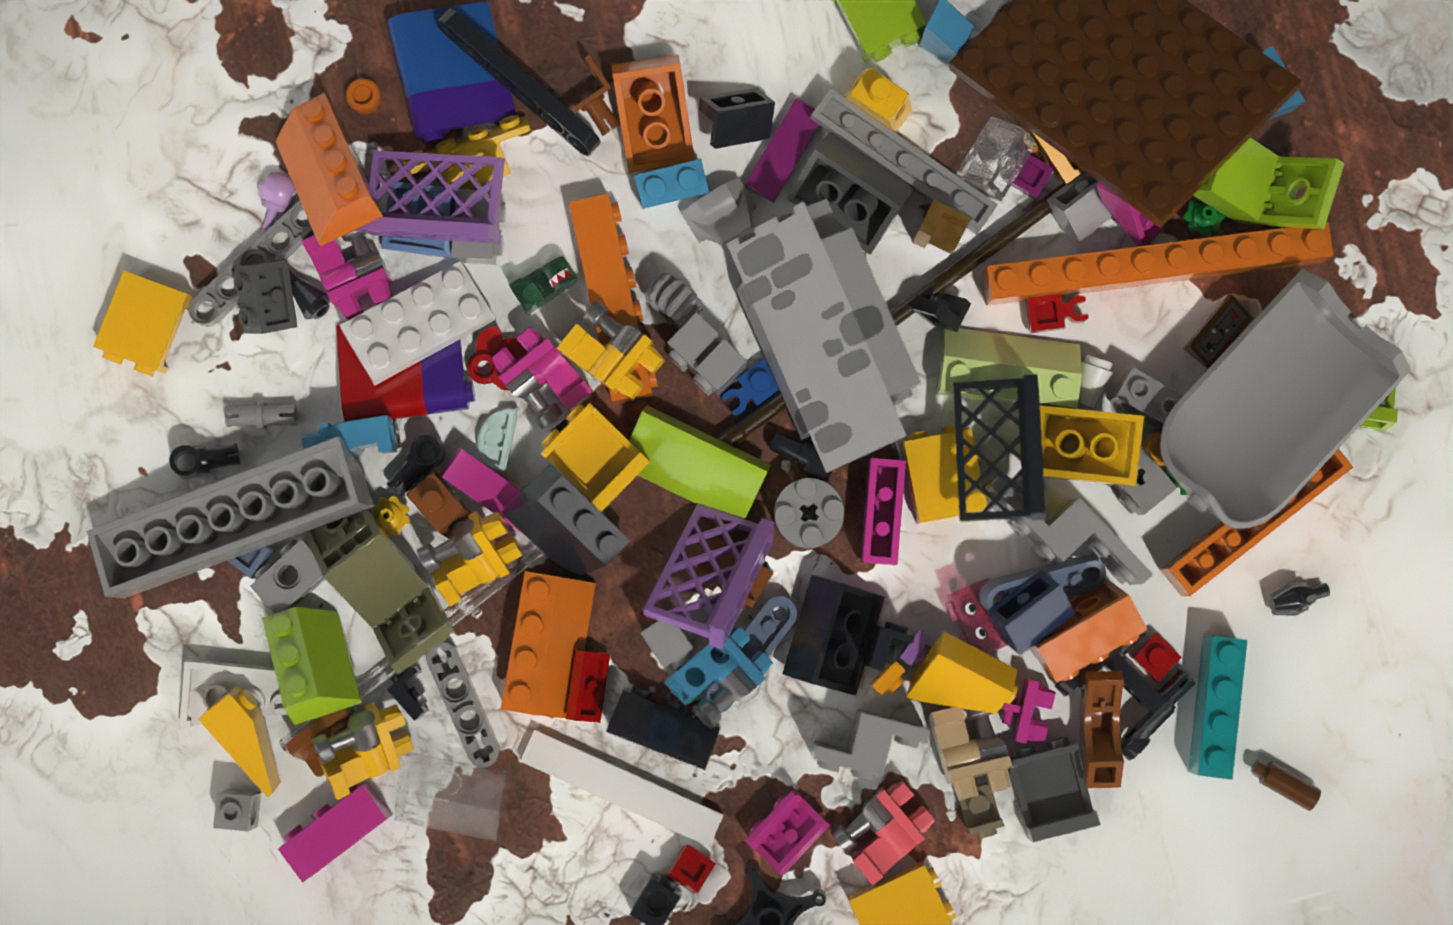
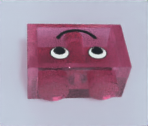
[944,578,1008,654]

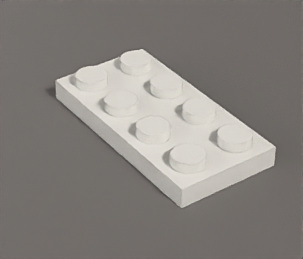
[340,261,495,386]

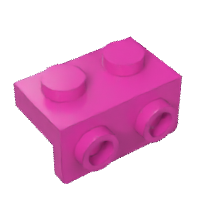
[745,790,830,876]

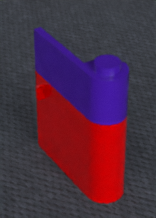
[336,325,476,422]

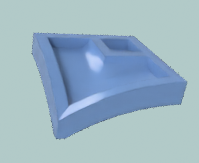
[381,182,456,259]

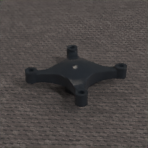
[720,859,826,925]

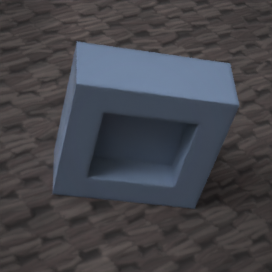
[227,546,275,579]

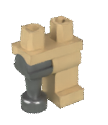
[927,707,1012,801]

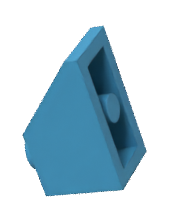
[919,0,974,62]

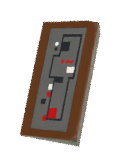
[1183,294,1253,369]

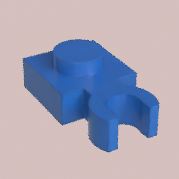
[721,359,780,417]

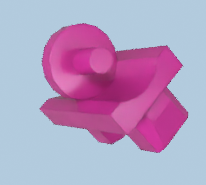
[1000,678,1056,743]

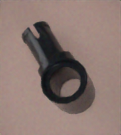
[769,432,833,482]
[386,435,446,498]
[169,443,241,479]

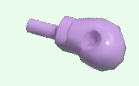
[259,172,296,230]

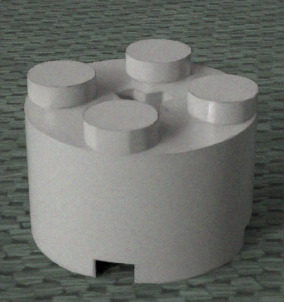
[774,478,844,549]

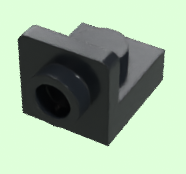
[910,293,971,333]
[387,666,429,721]

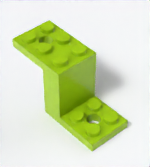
[1193,138,1344,230]

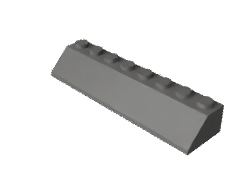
[86,436,373,598]

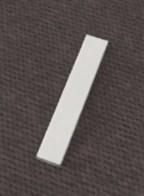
[520,729,724,847]

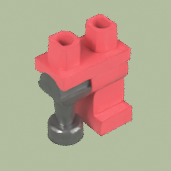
[830,779,935,885]

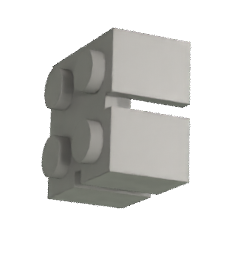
[667,312,747,398]

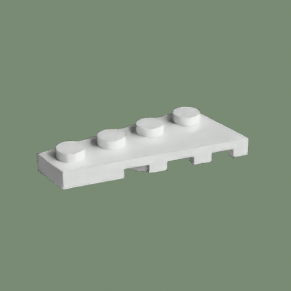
[179,659,287,729]

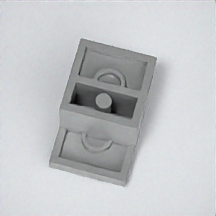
[811,709,931,781]

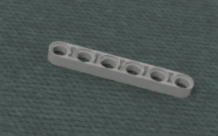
[188,200,314,327]

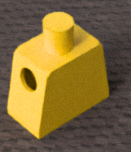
[844,67,912,133]

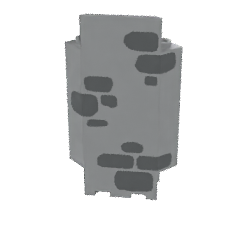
[727,199,921,473]

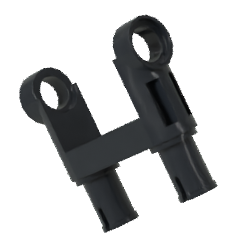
[1054,632,1196,761]

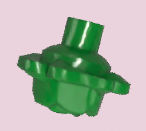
[1183,199,1226,237]

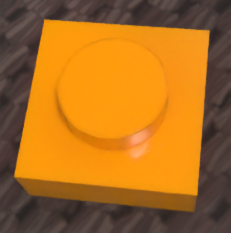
[869,660,906,696]

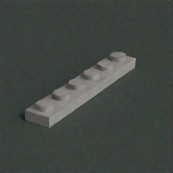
[810,88,998,234]

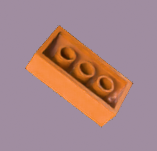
[275,93,383,246]
[501,571,596,718]

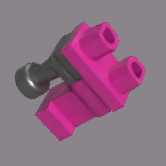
[302,228,393,320]
[491,326,593,429]

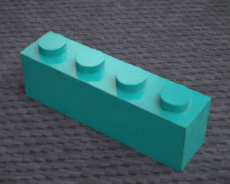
[1188,635,1247,780]

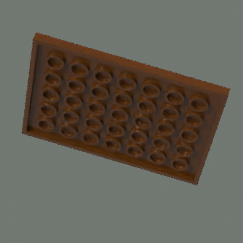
[949,0,1302,228]

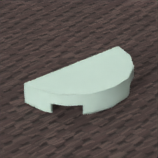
[478,408,519,475]

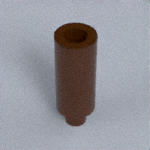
[1251,760,1321,811]

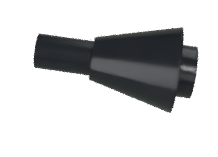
[288,266,330,320]

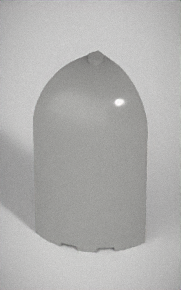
[1160,268,1411,529]

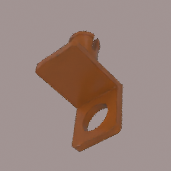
[570,55,620,136]

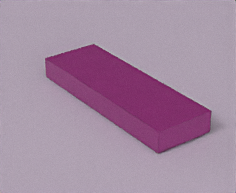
[745,98,820,203]

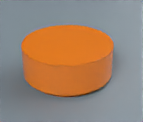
[346,78,382,114]

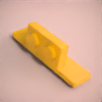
[402,115,531,189]

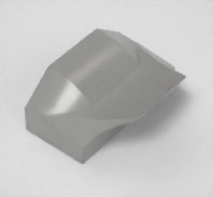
[681,177,757,245]

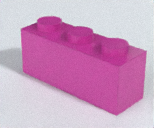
[860,458,906,566]
[278,782,392,883]

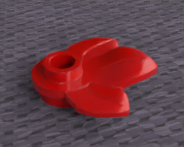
[467,325,527,390]

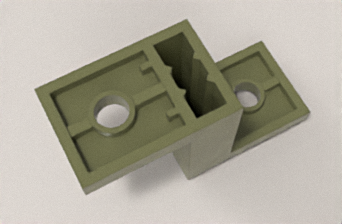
[303,508,455,674]

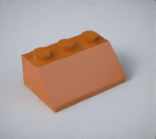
[1030,578,1147,683]

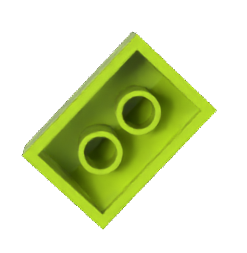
[262,607,362,725]

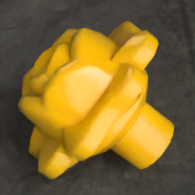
[371,496,410,536]

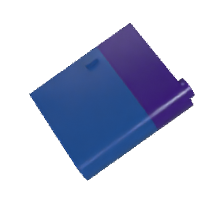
[387,1,516,145]

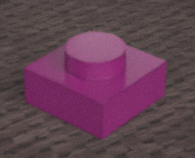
[1006,151,1054,200]

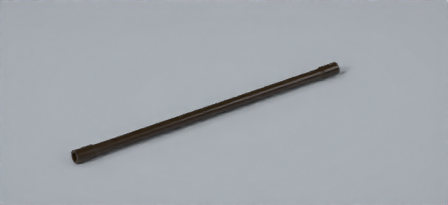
[714,183,1068,447]

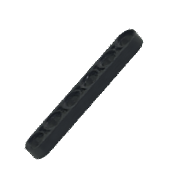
[436,9,601,156]

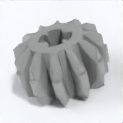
[645,273,703,329]

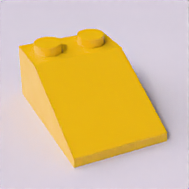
[1040,405,1145,486]

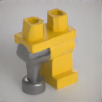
[557,300,665,400]
[417,511,523,607]
[312,702,414,800]

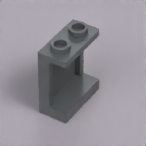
[1009,737,1101,843]

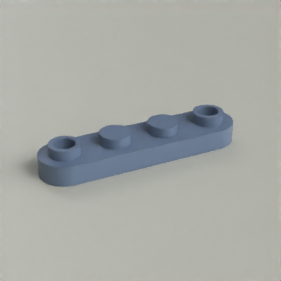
[979,555,1106,610]
[700,596,797,713]

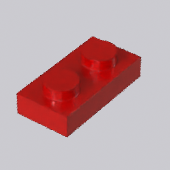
[565,650,610,723]

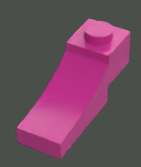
[440,447,523,534]

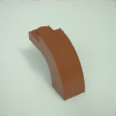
[1080,671,1124,788]

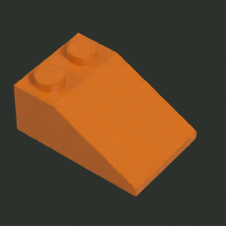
[612,54,695,173]

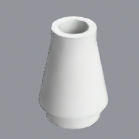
[1079,355,1113,407]

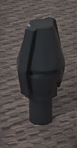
[1269,581,1330,616]

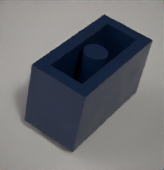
[986,570,1075,655]

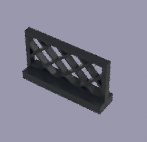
[953,374,1046,522]

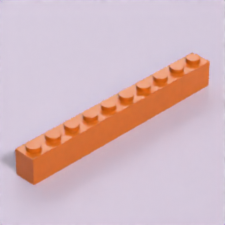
[982,222,1334,306]

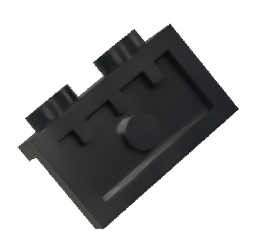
[865,621,915,671]

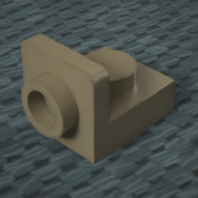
[957,782,1004,839]

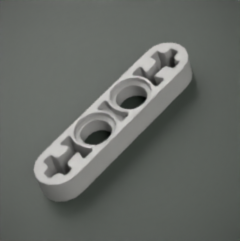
[426,641,501,768]

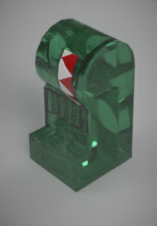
[509,256,578,315]

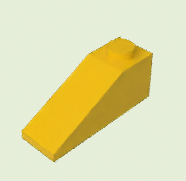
[198,684,281,798]

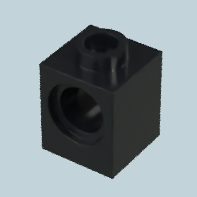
[629,873,682,925]

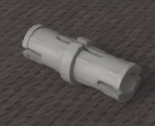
[225,402,298,429]

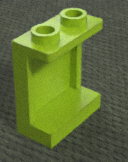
[832,0,927,62]

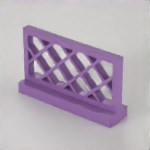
[359,150,505,244]
[644,503,775,649]

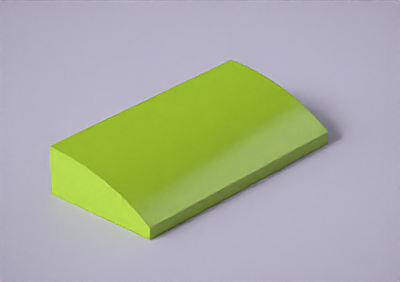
[629,405,771,519]

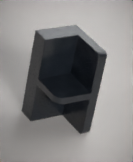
[698,87,775,149]

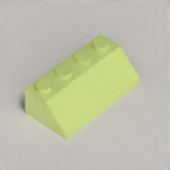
[936,328,1082,409]

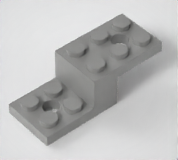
[984,476,1153,585]

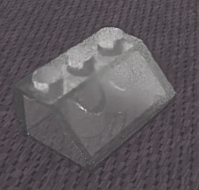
[394,752,511,841]

